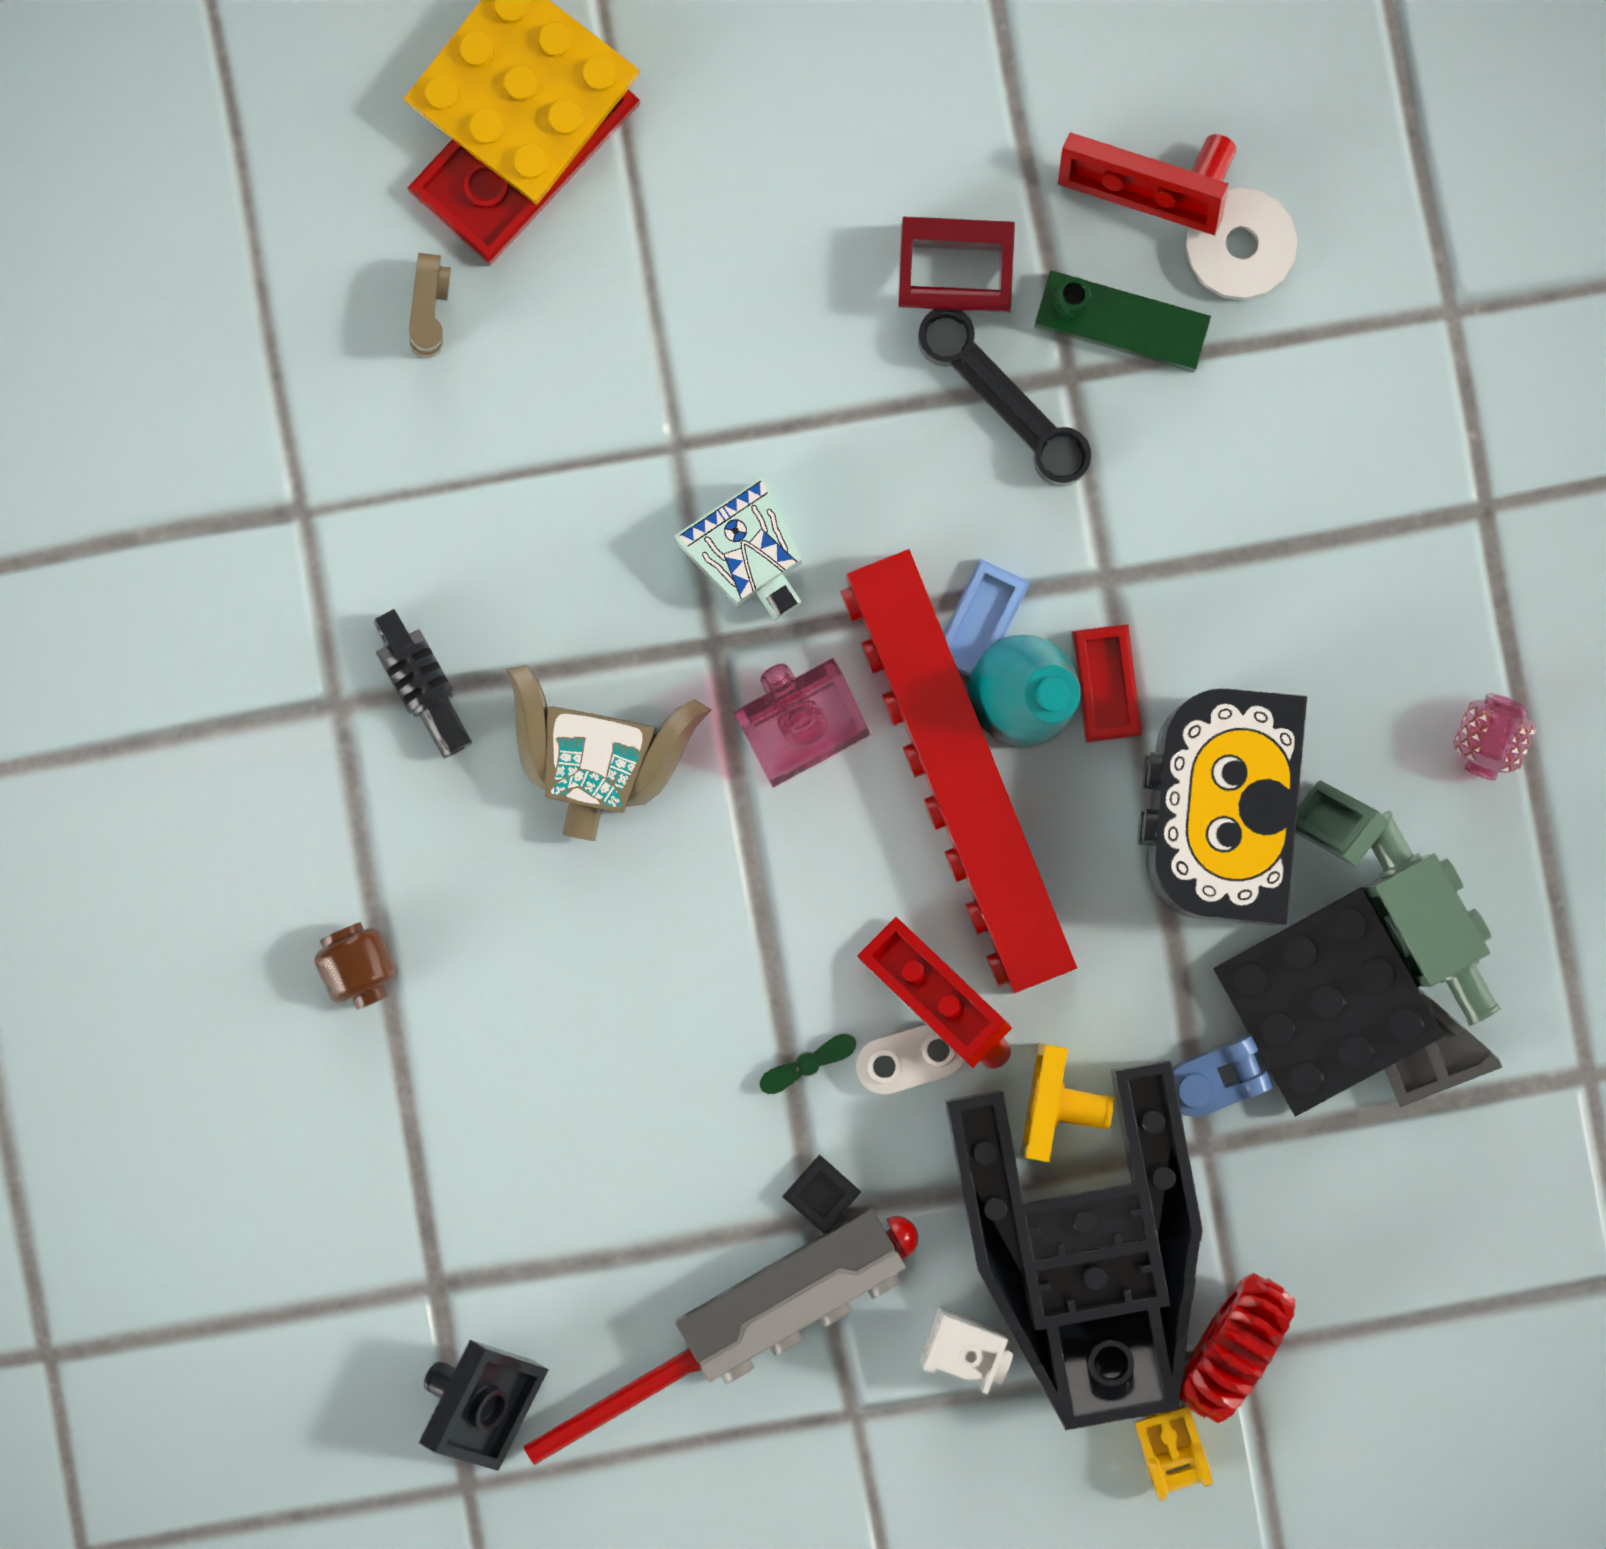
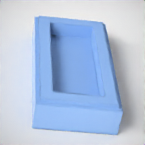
[944,558,1030,678]

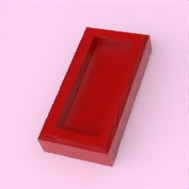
[1071,624,1142,743]

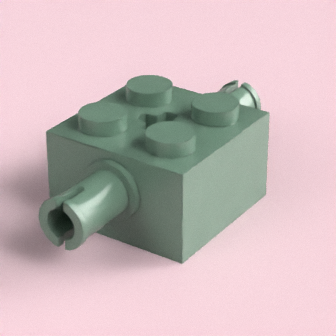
[1363,811,1501,1026]

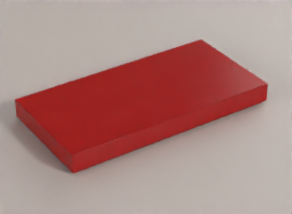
[407,89,641,266]

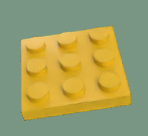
[403,0,640,205]

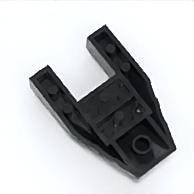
[945,1060,1203,1430]

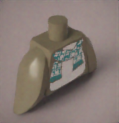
[506,665,712,841]

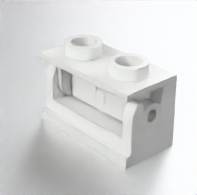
[919,1307,1013,1394]

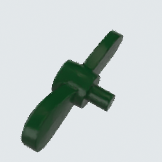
[759,1034,857,1094]

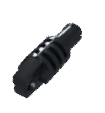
[374,609,473,759]

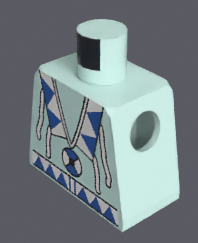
[674,477,802,620]

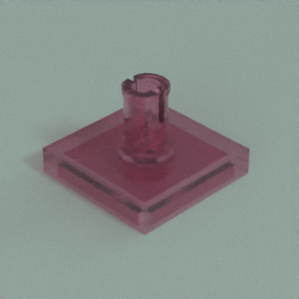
[733,658,871,788]

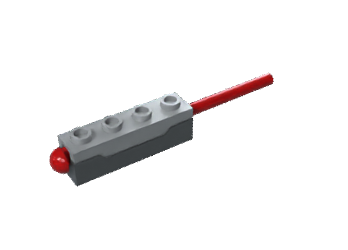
[523,1206,919,1465]

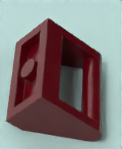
[898,216,1015,313]

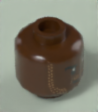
[314,922,398,1010]

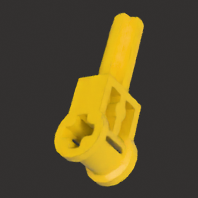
[1133,1405,1213,1501]

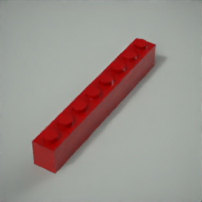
[840,549,1078,994]

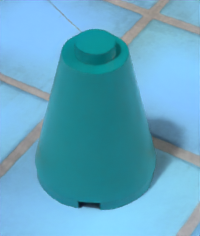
[968,635,1081,747]

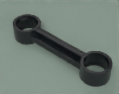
[918,309,1091,487]

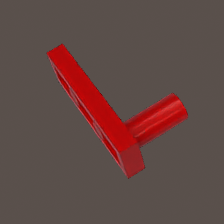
[1057,132,1236,236]
[857,917,1012,1069]

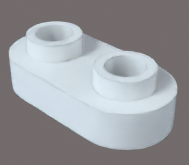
[856,1024,964,1095]

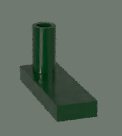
[1034,270,1211,372]

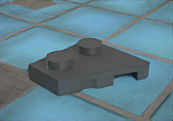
[1385,988,1502,1107]

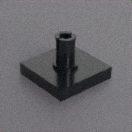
[419,1339,549,1471]

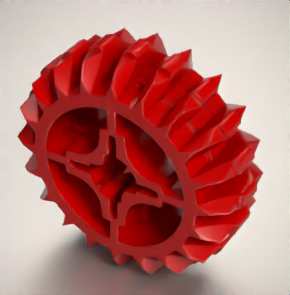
[1180,1273,1295,1423]

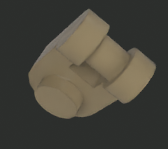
[409,253,451,358]

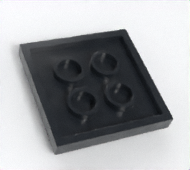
[1213,887,1446,1117]

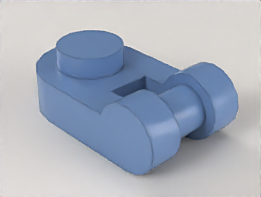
[1173,1034,1274,1117]

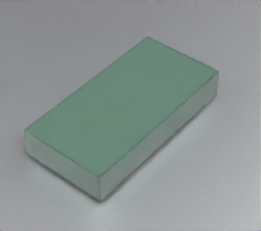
[1296,780,1390,867]

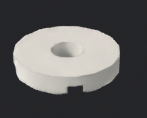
[1185,187,1298,301]

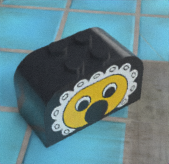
[1137,688,1307,926]

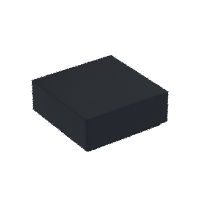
[782,1154,862,1234]

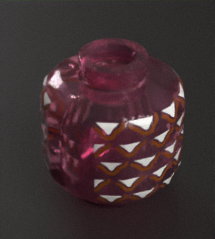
[1453,693,1536,780]

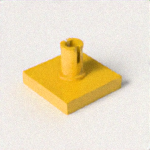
[1020,1043,1114,1162]

